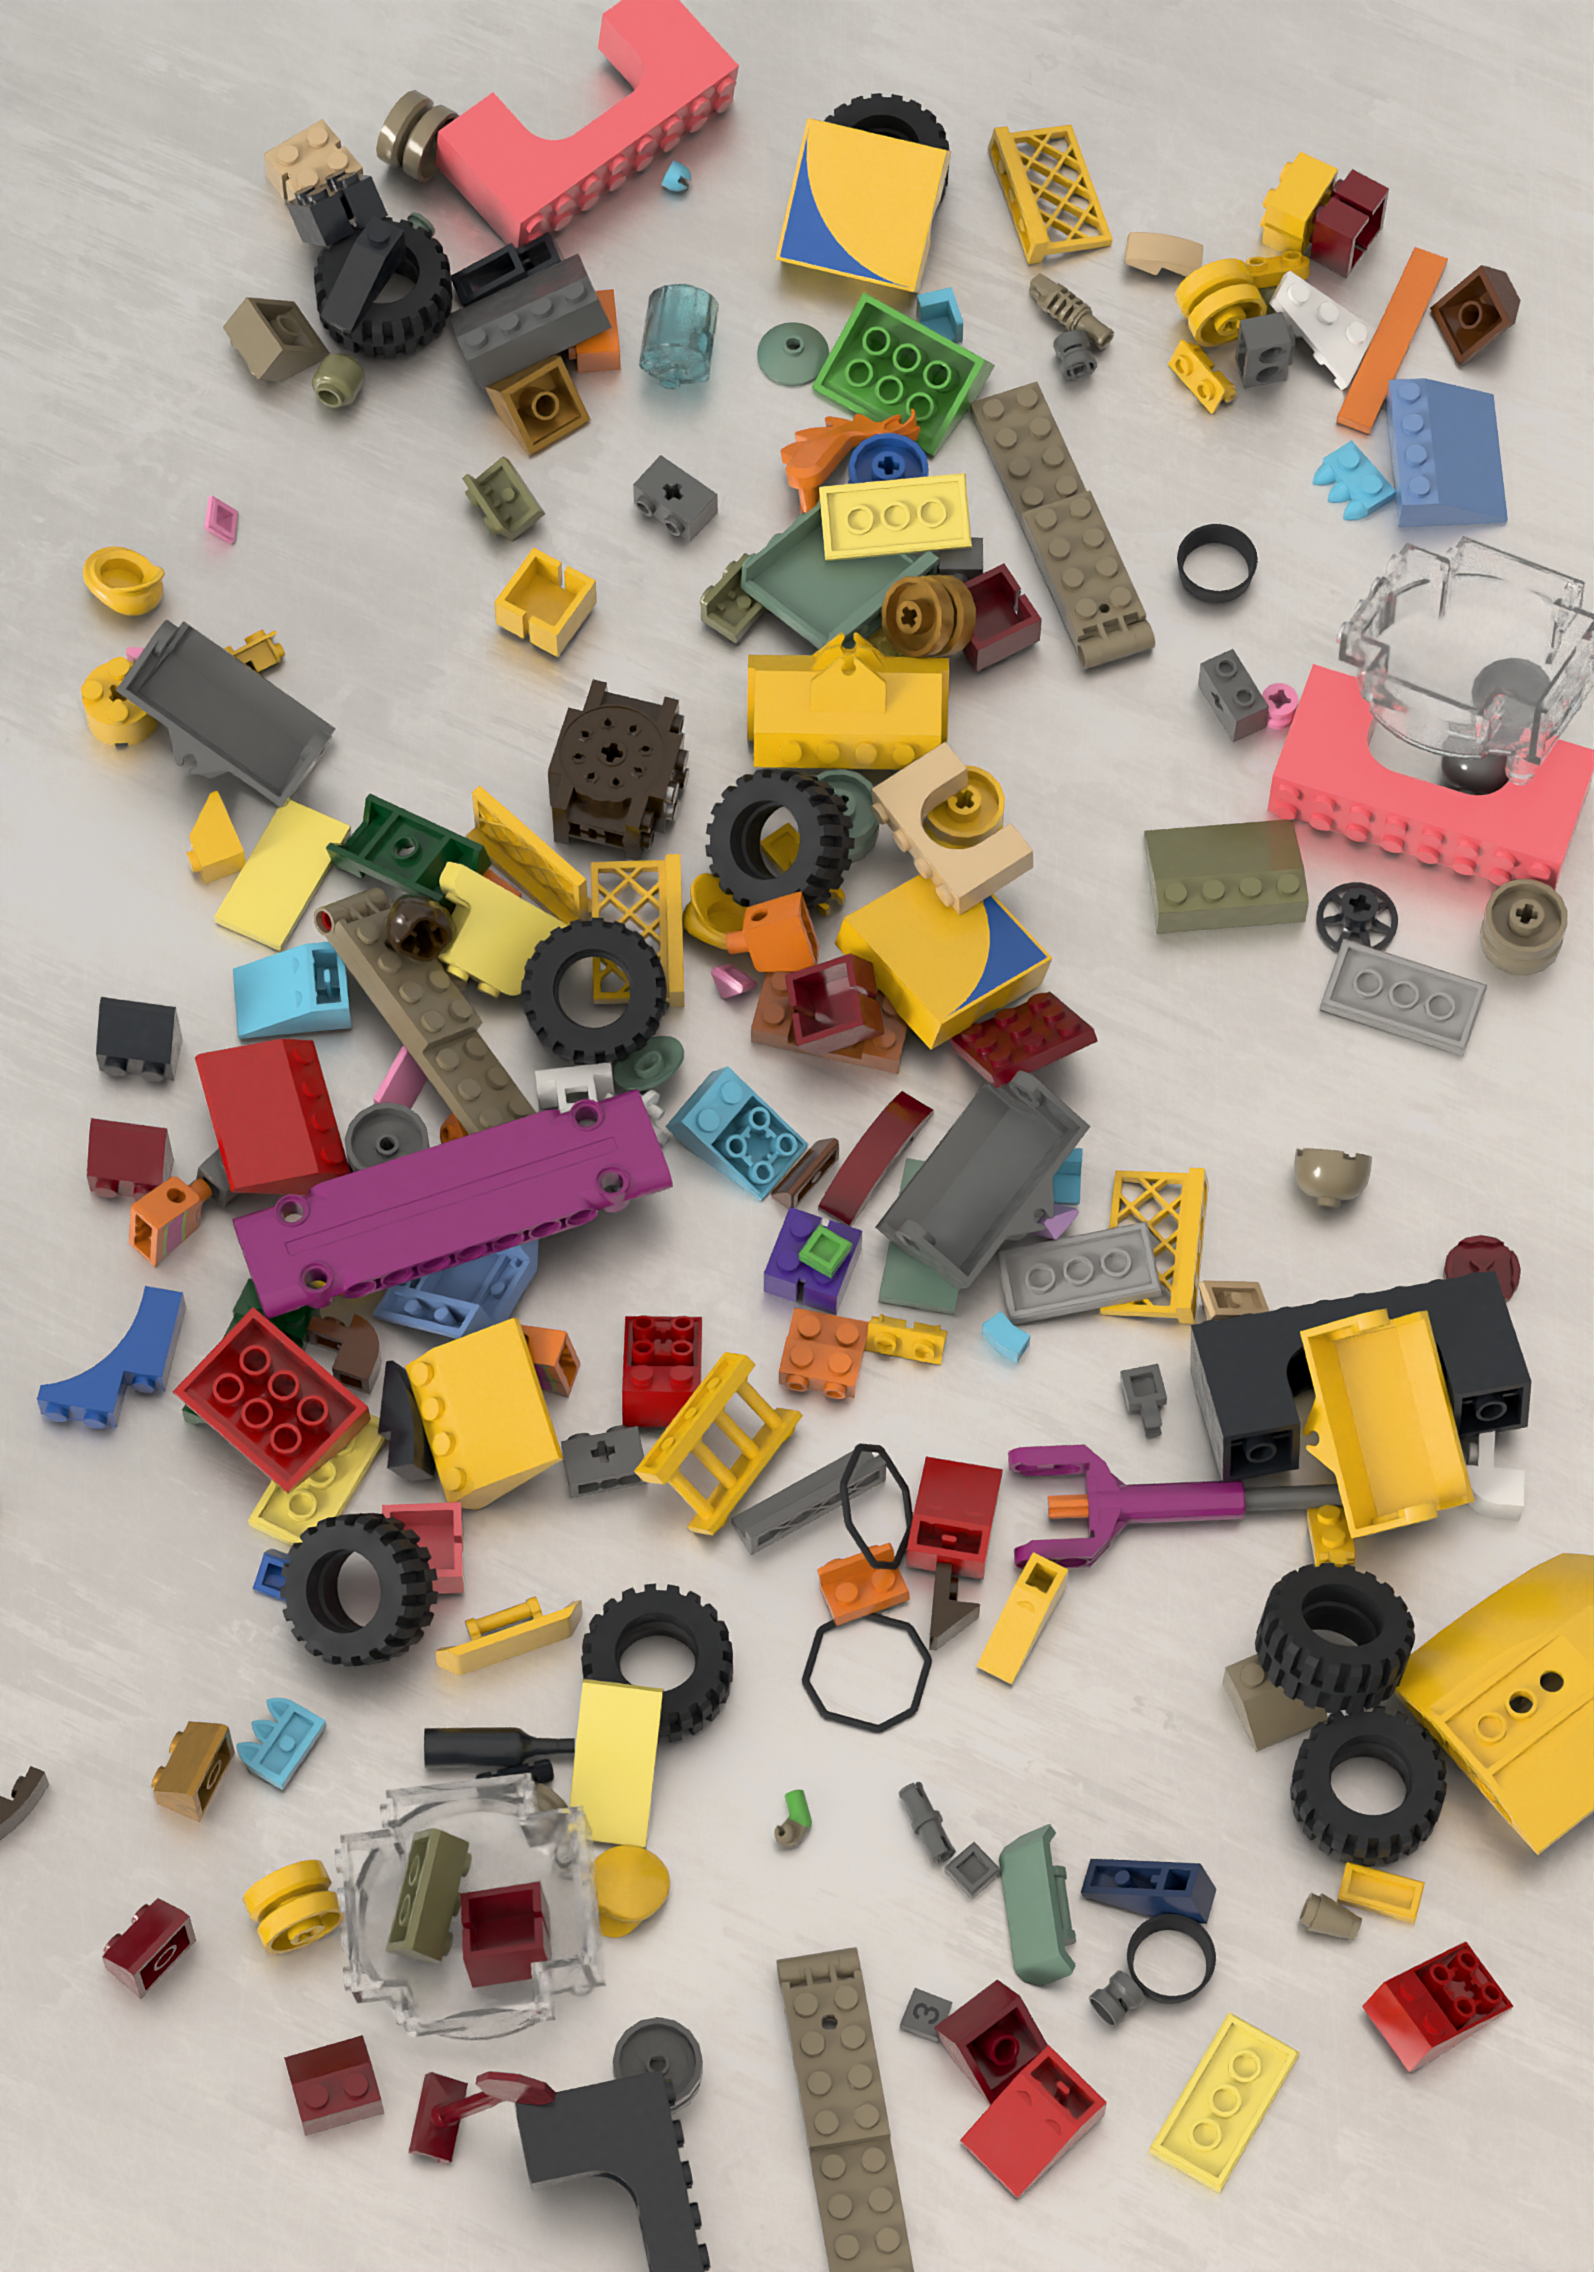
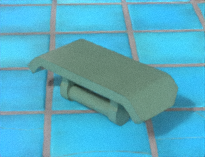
[999,1824,1076,1986]

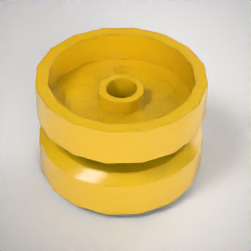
[1175,258,1267,347]
[922,765,1005,849]
[242,1859,347,1954]

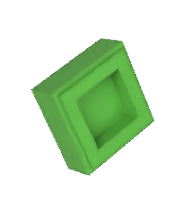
[799,1224,852,1279]

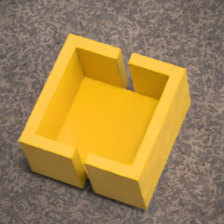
[1260,151,1338,255]
[494,547,597,657]

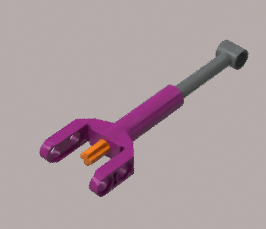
[1008,1444,1343,1569]

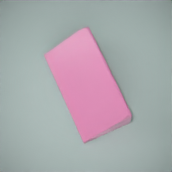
[373,1044,428,1109]

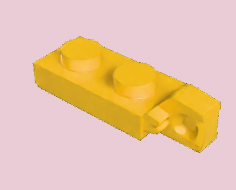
[1307,1505,1355,1567]

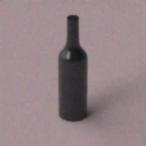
[424,1727,575,1768]

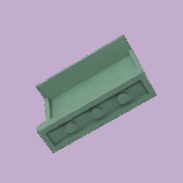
[741,484,939,649]

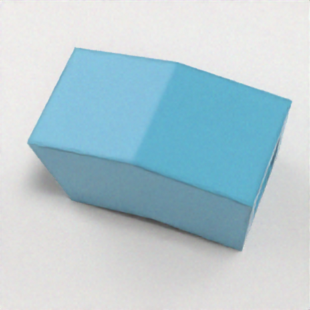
[981,1311,1031,1363]

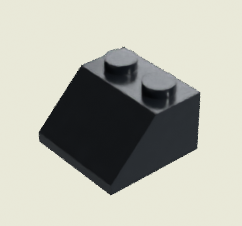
[96,997,183,1082]

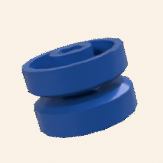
[848,433,929,484]

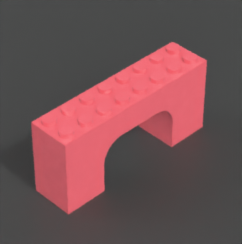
[435,0,739,248]
[1267,664,1594,890]

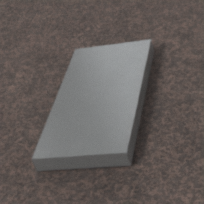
[1320,939,1487,1056]
[996,1221,1162,1325]

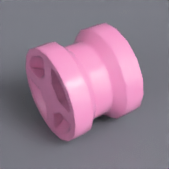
[1262,683,1298,729]

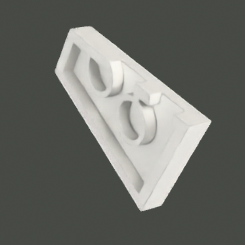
[1269,271,1376,390]

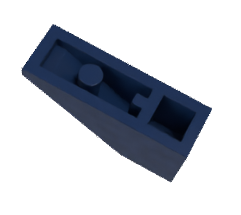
[1080,1858,1217,1924]

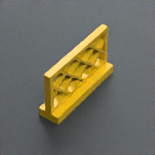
[987,124,1113,265]
[466,785,592,925]
[591,854,685,1007]
[1100,1167,1209,1324]

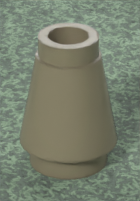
[1299,1893,1362,1940]

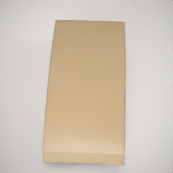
[1124,232,1204,277]

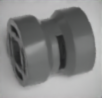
[1053,330,1097,380]
[1089,1970,1146,2027]

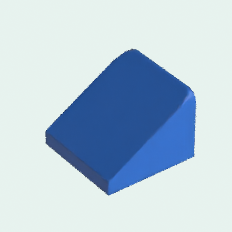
[252,1549,292,1601]

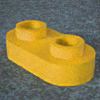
[1245,251,1310,289]

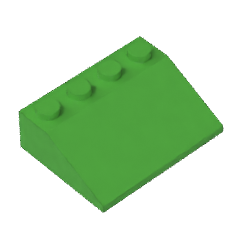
[811,292,995,456]

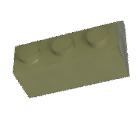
[386,1828,472,1963]

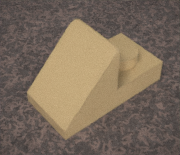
[1198,1280,1269,1321]

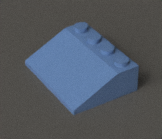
[1385,378,1508,527]

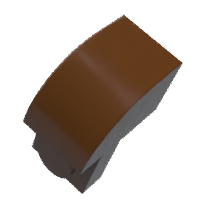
[307,1314,382,1395]

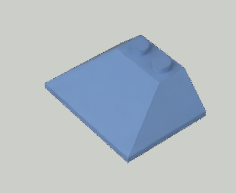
[373,1239,539,1339]

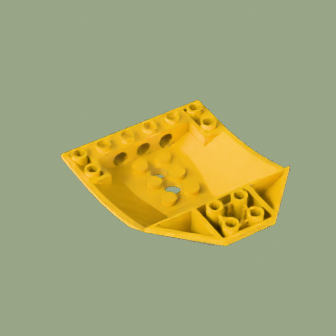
[1394,1553,1594,1855]

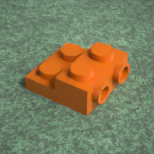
[779,1308,869,1399]

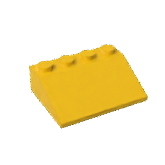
[405,1318,564,1510]

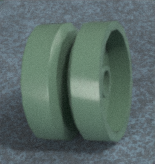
[798,769,879,864]

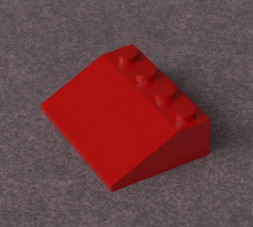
[195,1039,351,1195]
[173,1307,371,1494]

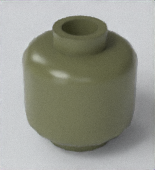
[312,353,365,408]

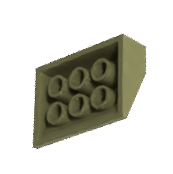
[1144,819,1309,934]

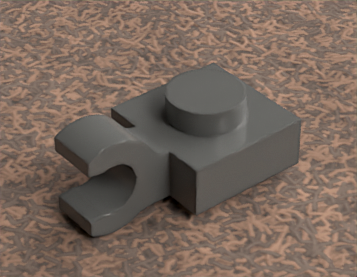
[1120,1364,1167,1437]

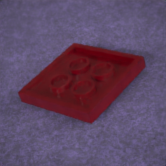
[950,991,1098,1088]

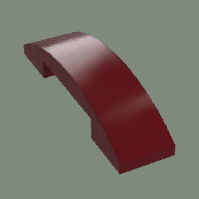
[818,1091,934,1227]

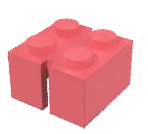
[382,1502,464,1594]

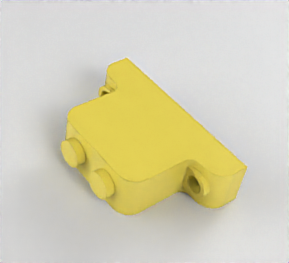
[438,862,568,999]

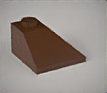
[1430,265,1521,366]

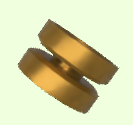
[882,575,976,657]

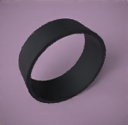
[1177,524,1258,603]
[1127,1914,1216,2004]

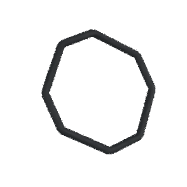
[840,1443,913,1570]
[802,1613,932,1732]

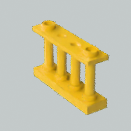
[634,1352,803,1536]

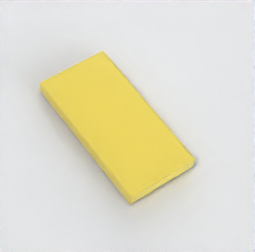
[819,473,972,561]
[214,800,351,952]
[248,1414,388,1547]
[566,1679,664,1847]
[1149,2012,1300,2193]

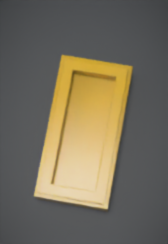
[1337,1862,1425,1924]

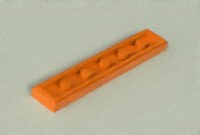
[1336,247,1448,434]

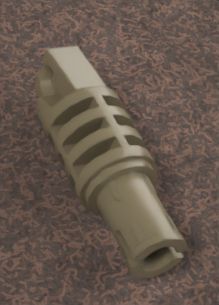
[1029,273,1114,350]

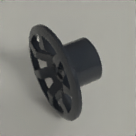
[1316,882,1398,952]

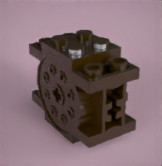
[548,679,689,861]

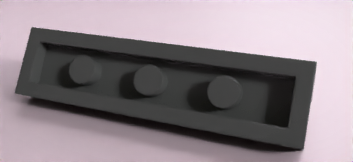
[731,1451,887,1555]

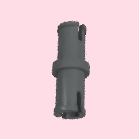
[898,1782,956,1864]

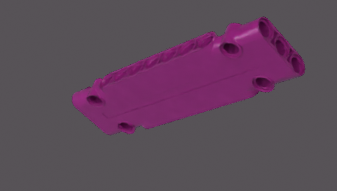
[232,1089,673,1319]

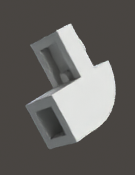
[1466,1431,1525,1520]

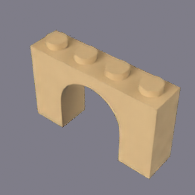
[870,742,1034,915]

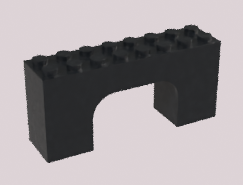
[1190,1271,1532,1483]
[515,2070,711,2272]

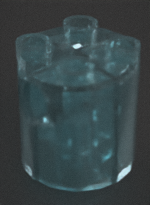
[639,284,719,390]

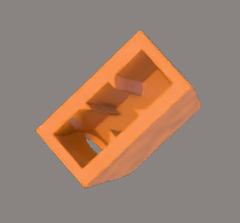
[726,891,820,972]

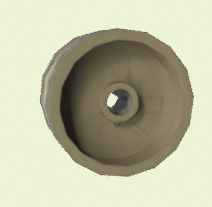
[376,90,459,183]
[1480,879,1568,976]

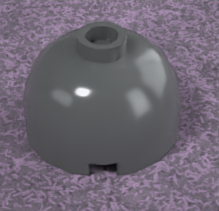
[1441,737,1517,795]

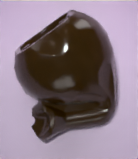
[386,894,456,962]

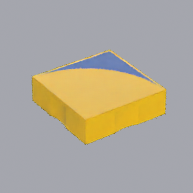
[775,118,952,292]
[834,874,1053,1050]

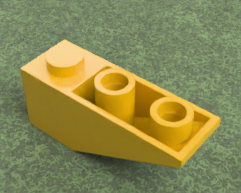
[977,1552,1068,1685]

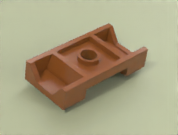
[751,971,909,1074]

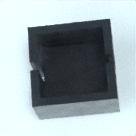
[286,170,388,247]

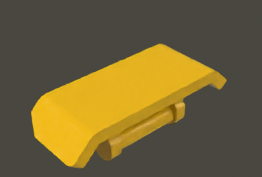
[435,1596,583,1675]

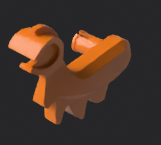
[780,409,921,513]

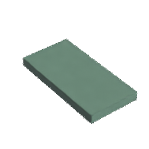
[878,1158,959,1315]

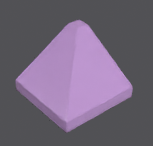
[1031,1203,1079,1240]

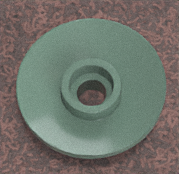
[757,322,829,386]
[613,1036,685,1091]

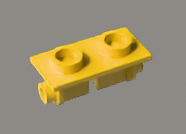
[1168,339,1237,414]
[224,629,285,673]
[865,1314,948,1365]

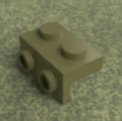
[462,456,546,541]
[700,553,767,644]

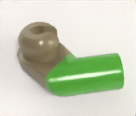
[774,1789,812,1847]

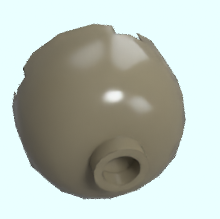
[1294,1148,1372,1208]

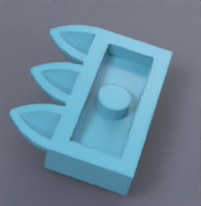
[1313,440,1396,520]
[236,1698,327,1790]

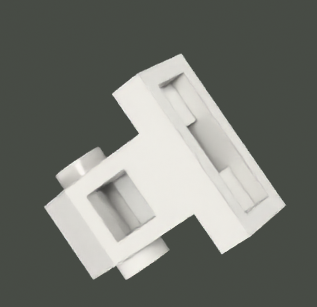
[535,1062,614,1127]

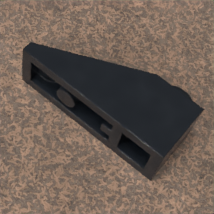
[320,216,406,335]

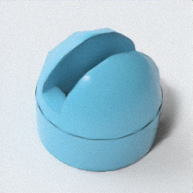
[661,160,691,192]

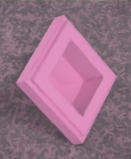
[204,496,238,544]
[711,963,758,999]

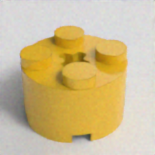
[81,657,158,746]

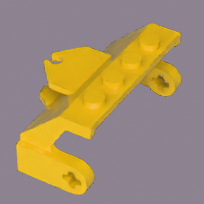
[747,632,949,770]
[1300,1309,1475,1539]

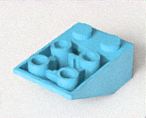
[233,942,352,1039]
[665,1066,809,1200]

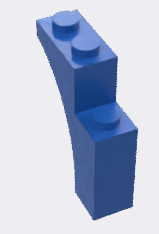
[37,1286,186,1429]

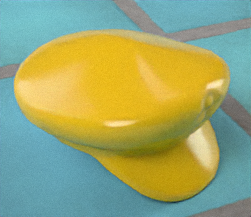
[83,546,165,616]
[682,873,748,950]
[584,1845,671,1938]

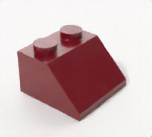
[86,1118,174,1201]
[102,1898,196,1999]
[934,1979,1048,2105]
[284,2035,384,2136]

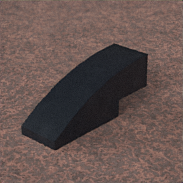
[451,232,565,307]
[378,1360,435,1482]

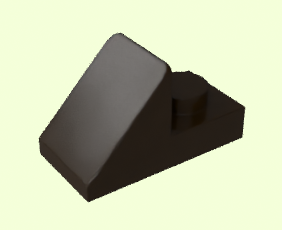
[929,1562,980,1651]

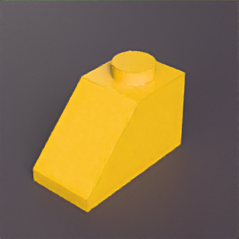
[186,790,246,884]

